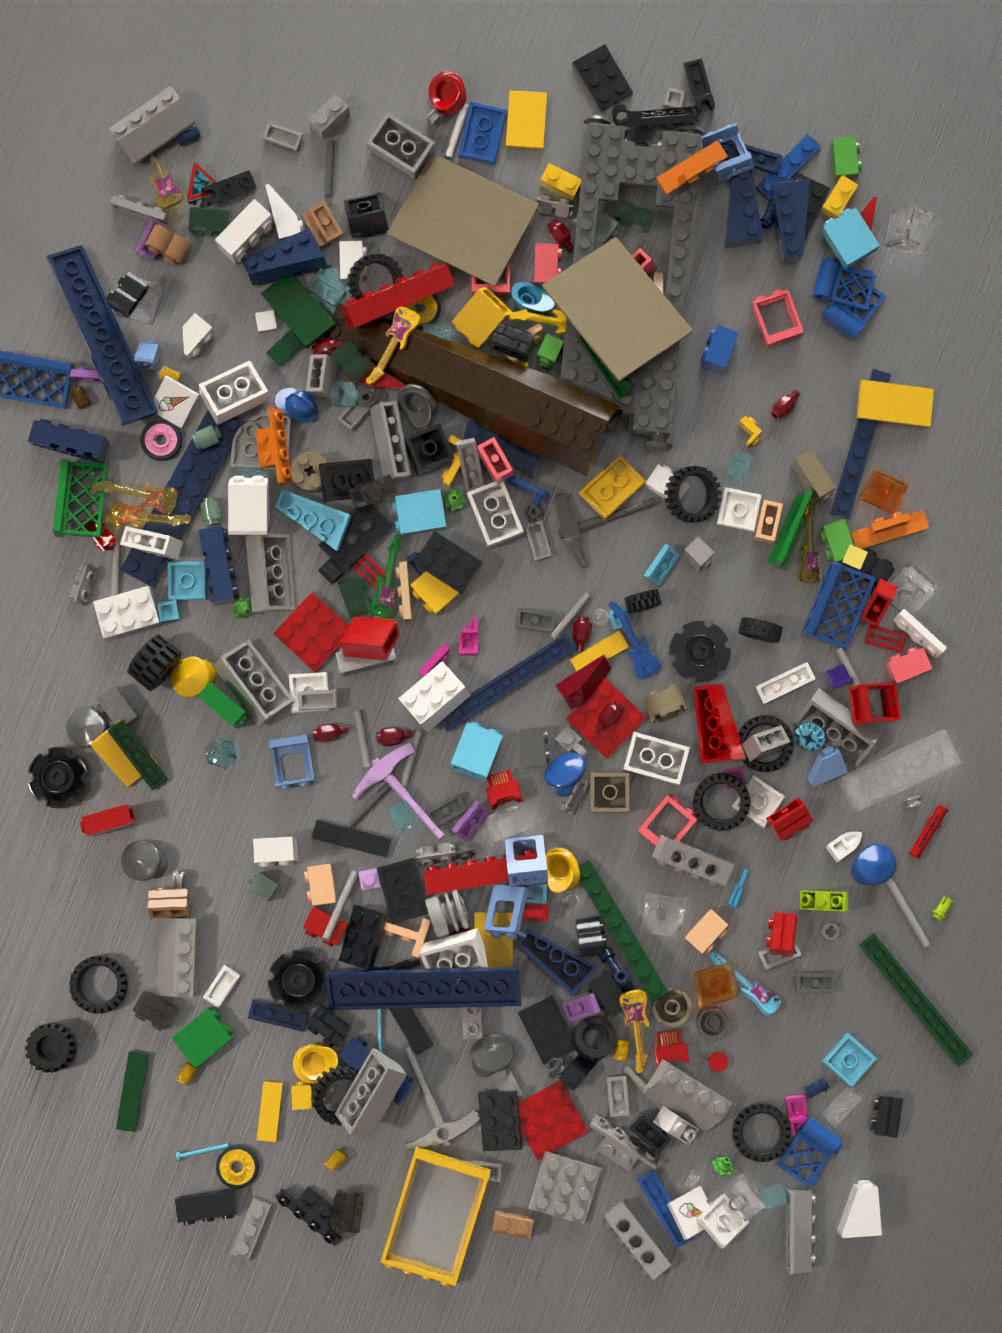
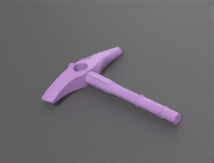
[352,743,444,840]

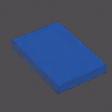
[458,102,507,165]

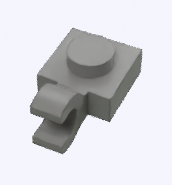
[555,726,588,757]

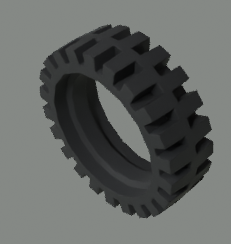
[347,254,404,300]
[664,466,722,523]
[738,715,794,772]
[693,773,751,831]
[69,956,128,1014]
[311,1066,358,1126]
[732,1103,791,1162]

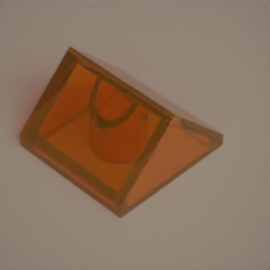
[859,468,910,514]
[694,962,740,1008]

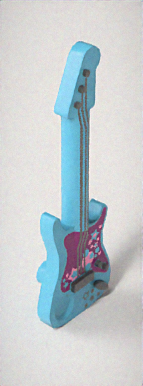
[710,950,781,1016]

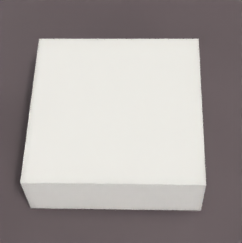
[255,310,277,333]

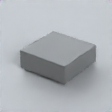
[663,87,686,108]

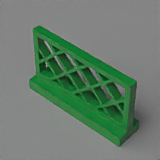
[53,459,108,538]
[767,489,814,570]

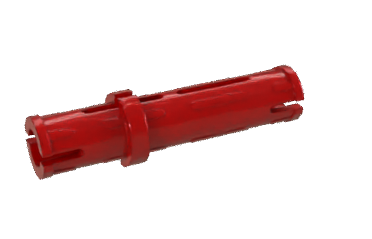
[908,804,949,860]

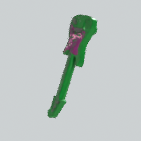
[370,535,403,618]

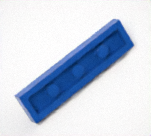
[756,134,821,201]
[636,1169,694,1248]

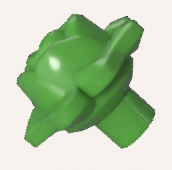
[443,488,466,511]
[232,597,252,618]
[711,1157,734,1176]

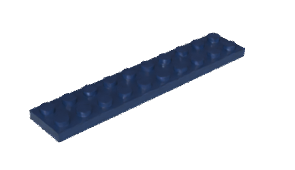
[46,245,158,426]
[120,410,245,588]
[325,967,522,1010]

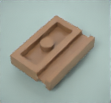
[301,201,344,248]

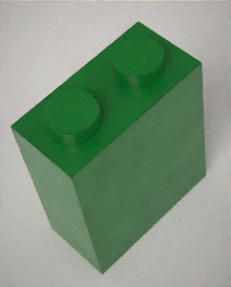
[197,682,249,729]
[171,1007,234,1068]

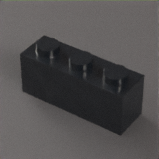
[175,1189,238,1225]

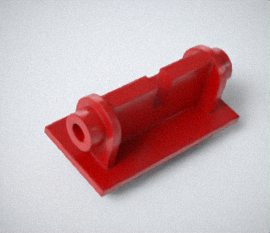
[80,513,117,552]

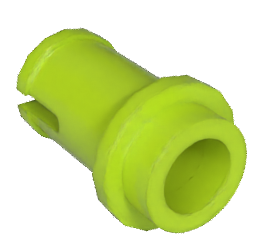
[932,896,954,922]

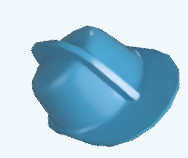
[511,282,555,313]

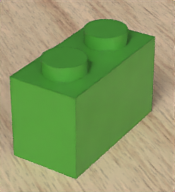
[831,136,862,180]
[537,334,564,370]
[819,519,854,563]

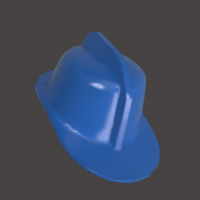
[275,388,318,423]

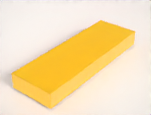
[570,631,629,671]
[257,1081,283,1142]

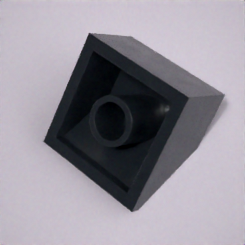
[344,192,389,238]
[404,424,454,476]

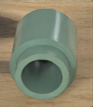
[192,425,222,450]
[200,497,222,526]

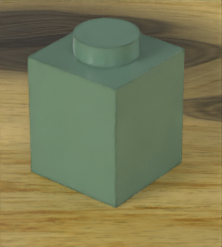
[248,872,280,901]

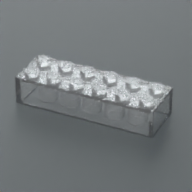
[837,729,962,813]

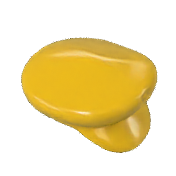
[170,657,216,697]
[545,848,581,893]
[293,1044,338,1084]

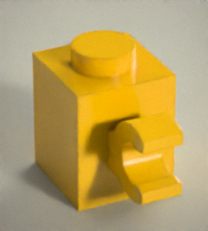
[291,1081,326,1110]

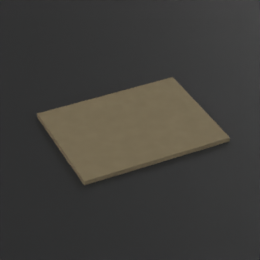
[387,153,539,287]
[541,237,693,382]

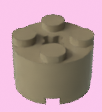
[291,452,327,494]
[643,684,688,723]
[651,987,692,1027]

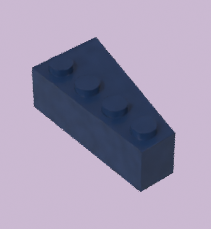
[724,169,763,249]
[770,179,810,263]
[241,228,328,286]
[27,419,110,464]
[463,420,538,479]
[199,525,240,606]
[513,929,598,997]
[338,1036,415,1106]

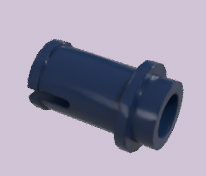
[177,126,201,146]
[760,204,774,229]
[407,551,425,576]
[804,1077,830,1099]

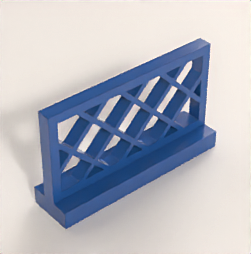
[0,351,75,409]
[802,560,876,649]

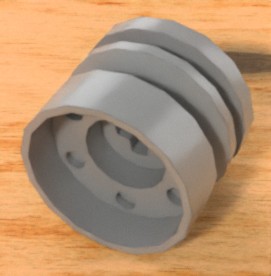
[425,890,469,938]

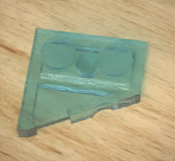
[306,260,347,308]

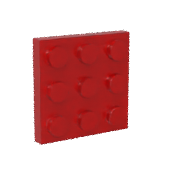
[273,592,348,673]
[565,678,647,759]
[519,1080,589,1160]

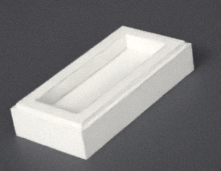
[203,965,241,1008]

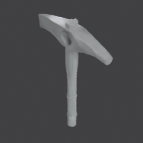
[404,1046,480,1150]

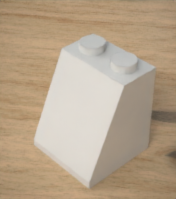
[228,476,270,535]
[837,1180,882,1238]

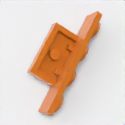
[656,141,728,195]
[255,407,292,484]
[850,510,929,549]

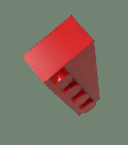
[693,685,746,764]

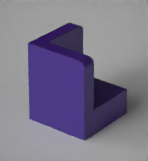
[824,664,852,690]

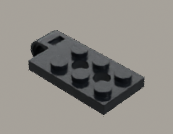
[611,104,698,128]
[318,498,392,585]

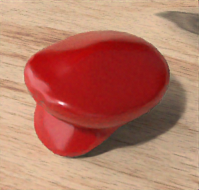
[428,71,466,115]

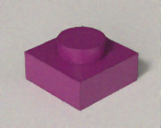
[723,766,746,789]

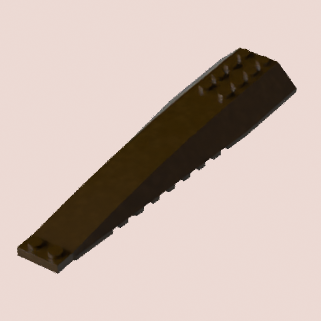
[323,302,620,477]

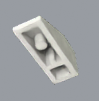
[265,184,304,241]
[120,526,183,560]

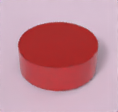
[708,1052,728,1072]

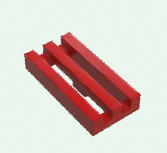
[352,553,393,590]
[864,624,907,653]

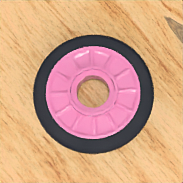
[140,419,182,461]

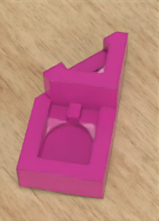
[459,617,478,656]
[785,1094,808,1136]

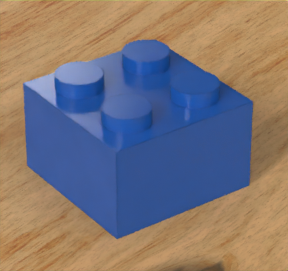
[700,325,739,376]

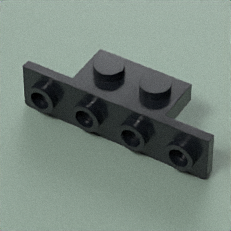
[275,1186,342,1246]

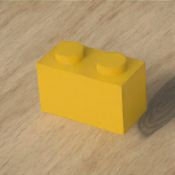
[540,163,582,202]
[820,175,858,220]

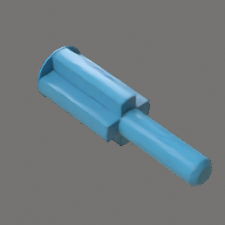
[727,869,749,908]

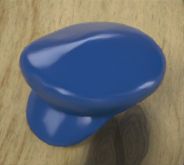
[544,752,586,797]
[851,844,896,885]

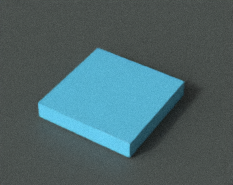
[168,562,207,601]
[822,1032,877,1088]

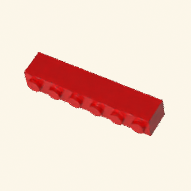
[341,262,455,328]
[423,850,537,895]

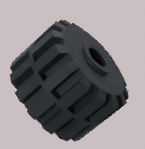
[127,634,182,691]

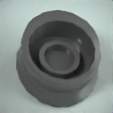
[696,1005,728,1041]

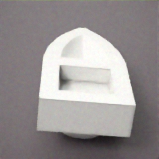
[825,831,862,863]

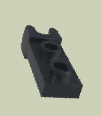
[683,58,715,114]
[201,170,257,207]

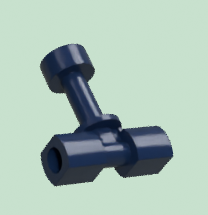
[598,947,634,993]

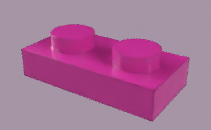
[418,644,450,677]

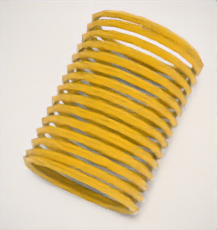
[159,366,182,382]
[613,1039,630,1061]
[176,1062,198,1086]
[324,1149,347,1172]

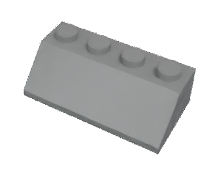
[108,86,196,165]
[246,534,296,613]
[213,639,294,727]
[793,688,882,768]
[157,918,199,997]
[335,1048,407,1140]
[642,1059,732,1132]
[786,1189,815,1274]

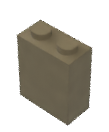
[791,449,836,503]

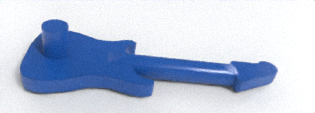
[480,461,550,506]
[608,601,661,679]

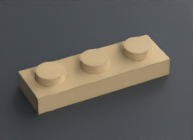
[396,562,413,621]

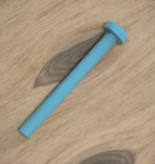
[378,1009,382,1053]
[176,1143,228,1162]

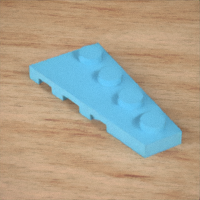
[275,489,352,551]

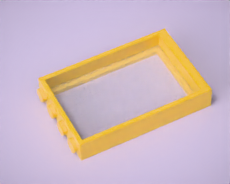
[381,1146,491,1287]

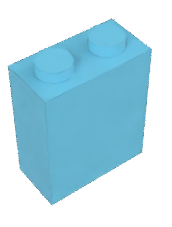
[821,207,880,269]
[392,489,447,536]
[449,722,503,782]

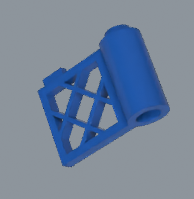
[812,257,876,312]
[822,275,885,340]
[776,1117,843,1187]

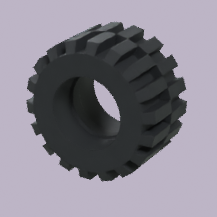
[25,1023,77,1073]

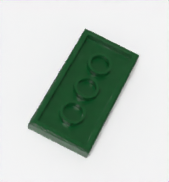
[261,275,337,349]

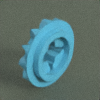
[795,722,825,752]

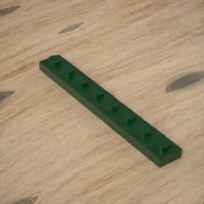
[579,859,669,1003]
[858,933,973,1067]

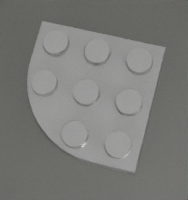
[230,413,292,471]

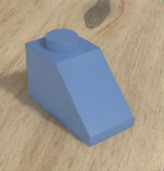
[134,340,161,370]
[806,747,848,787]

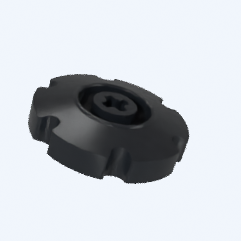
[669,621,731,683]
[28,747,90,809]
[268,950,328,1012]

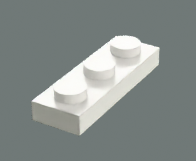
[893,609,947,659]
[755,662,815,704]

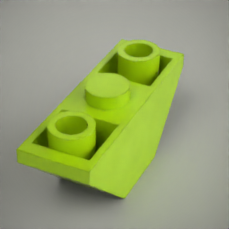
[799,890,849,912]

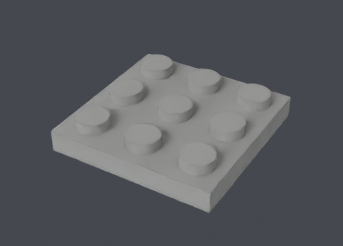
[528,1151,601,1225]

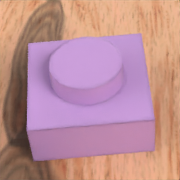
[358,868,381,891]

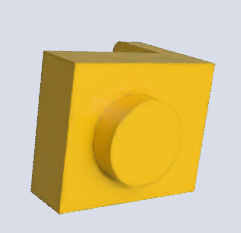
[739,416,762,448]

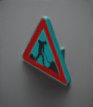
[185,162,217,202]

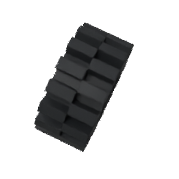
[624,589,662,614]

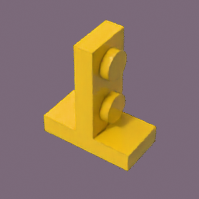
[442,435,482,488]

